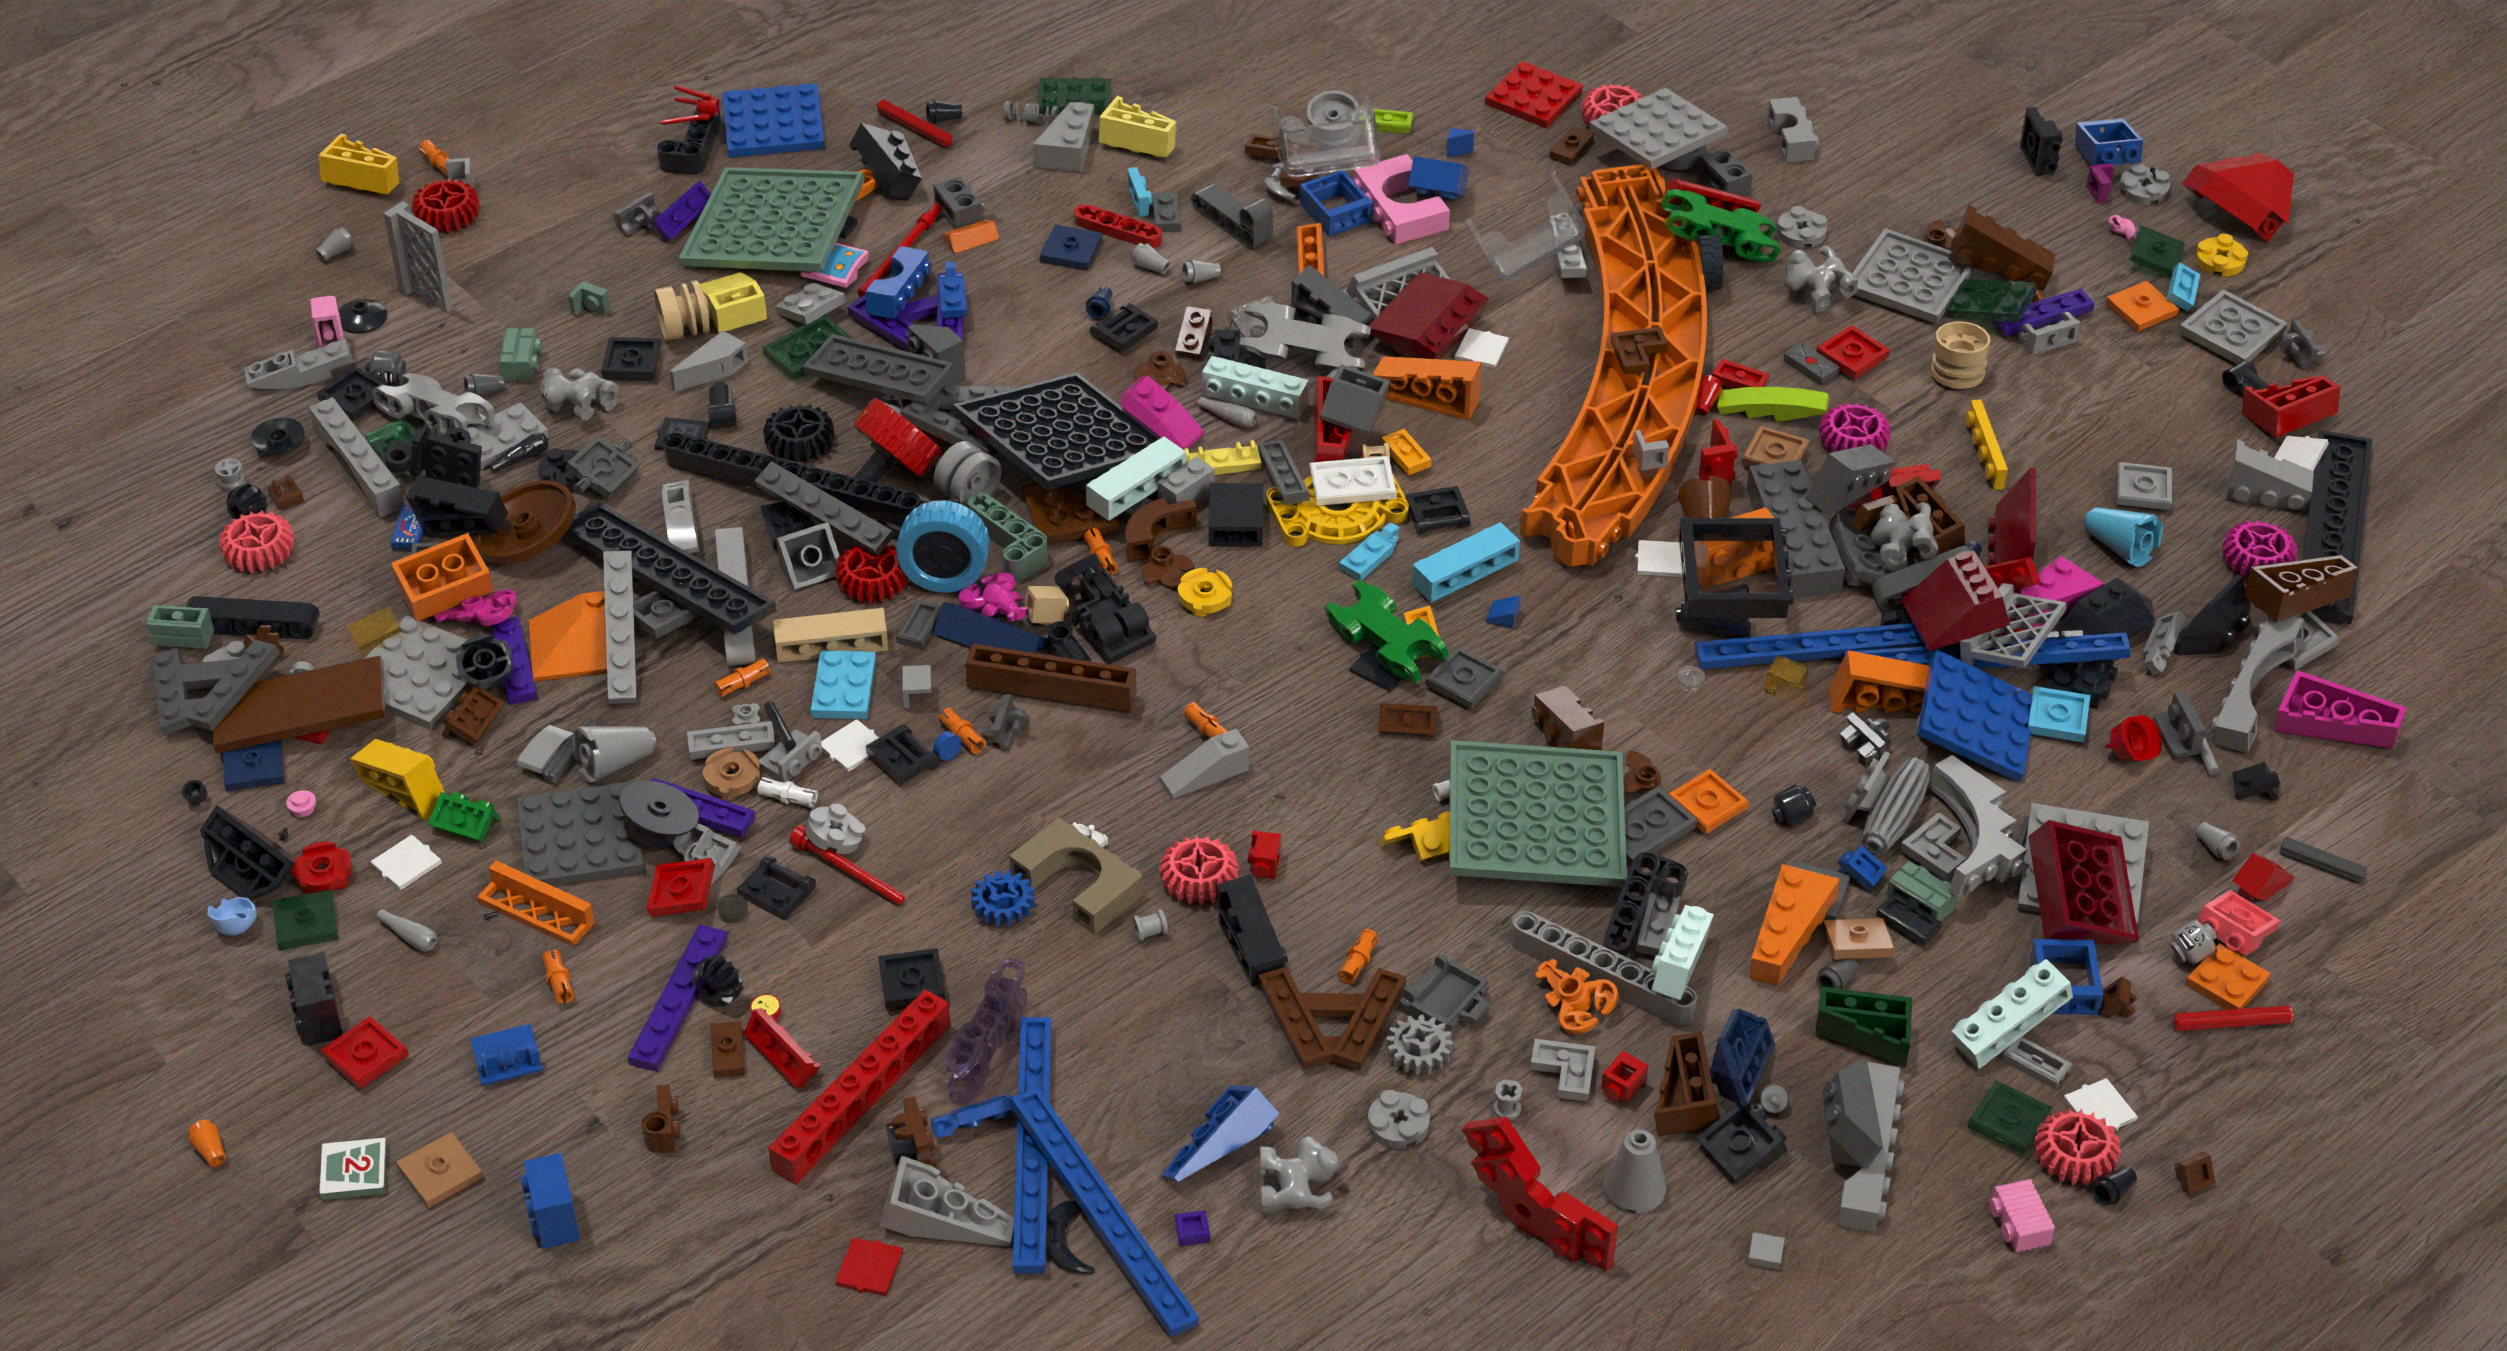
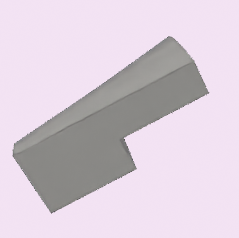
[673,823,741,885]

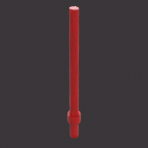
[857,203,942,297]

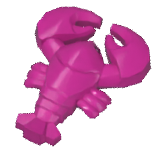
[959,573,1029,622]
[434,590,517,626]

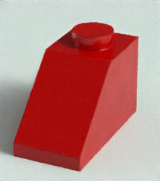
[2232,852,2295,901]

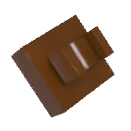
[267,475,304,511]
[244,625,284,658]
[2100,976,2137,1018]
[2174,1151,2216,1194]

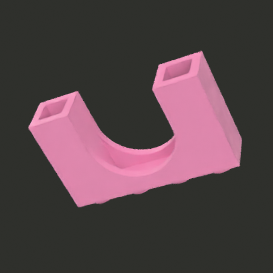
[1353,154,1450,245]

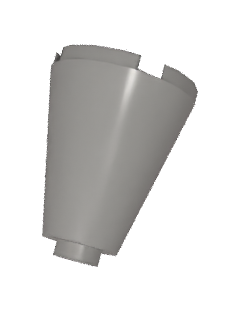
[573,726,656,783]
[1604,1130,1667,1214]

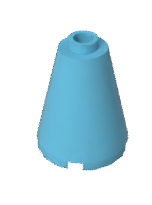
[2084,507,2163,567]

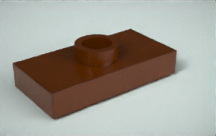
[1549,126,1594,166]
[1851,495,1900,532]
[711,1021,745,1078]

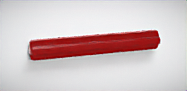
[876,99,953,147]
[2173,1005,2293,1031]

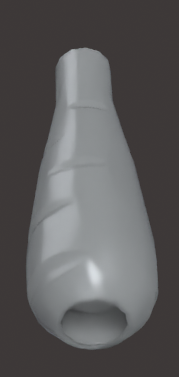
[1198,397,1257,429]
[376,909,437,952]

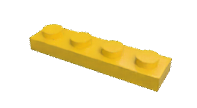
[1965,400,2008,490]

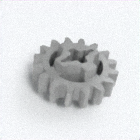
[1386,1015,1453,1075]

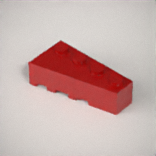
[1313,376,1355,462]

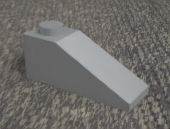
[1160,729,1249,799]

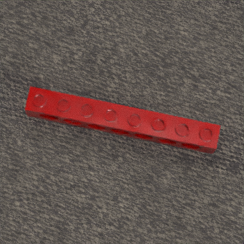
[768,989,951,1185]

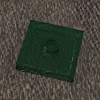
[2129,224,2185,278]
[272,890,339,951]
[1967,1080,2052,1155]

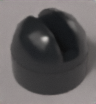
[182,780,208,805]

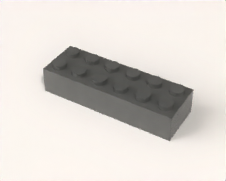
[1746,460,1845,598]

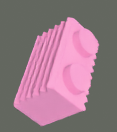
[309,296,344,348]
[1989,1179,2055,1253]

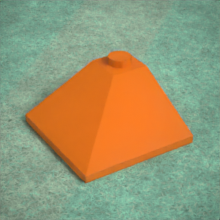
[529,591,607,682]

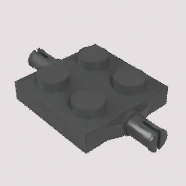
[565,436,640,499]

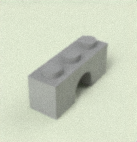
[1767,97,1819,163]

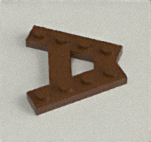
[1258,967,1406,1071]

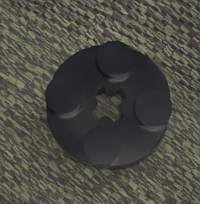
[538,448,580,492]

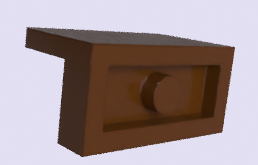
[1379,703,1437,735]

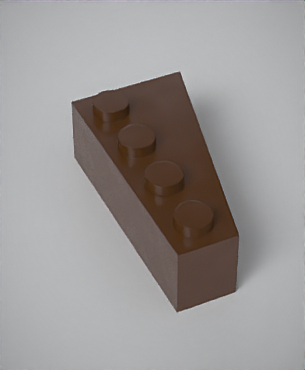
[1948,204,2056,291]
[2244,555,2358,622]

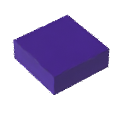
[1174,1210,1210,1246]

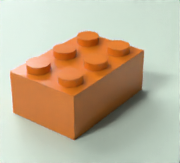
[1694,507,1775,589]
[391,533,493,622]

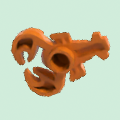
[1535,959,1619,1035]

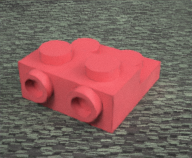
[2197,890,2281,956]

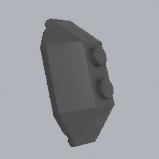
[1822,1060,1883,1169]

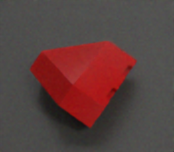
[2182,152,2294,242]

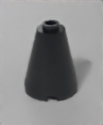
[1676,584,1751,638]

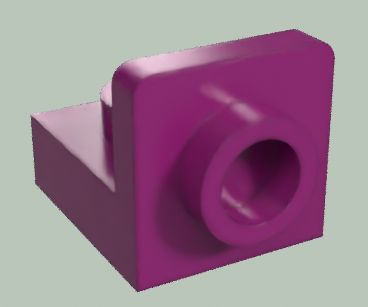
[2086,163,2114,203]

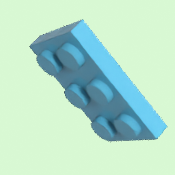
[811,650,877,719]

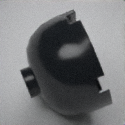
[456,634,514,692]

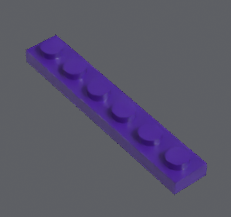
[628,924,728,1072]

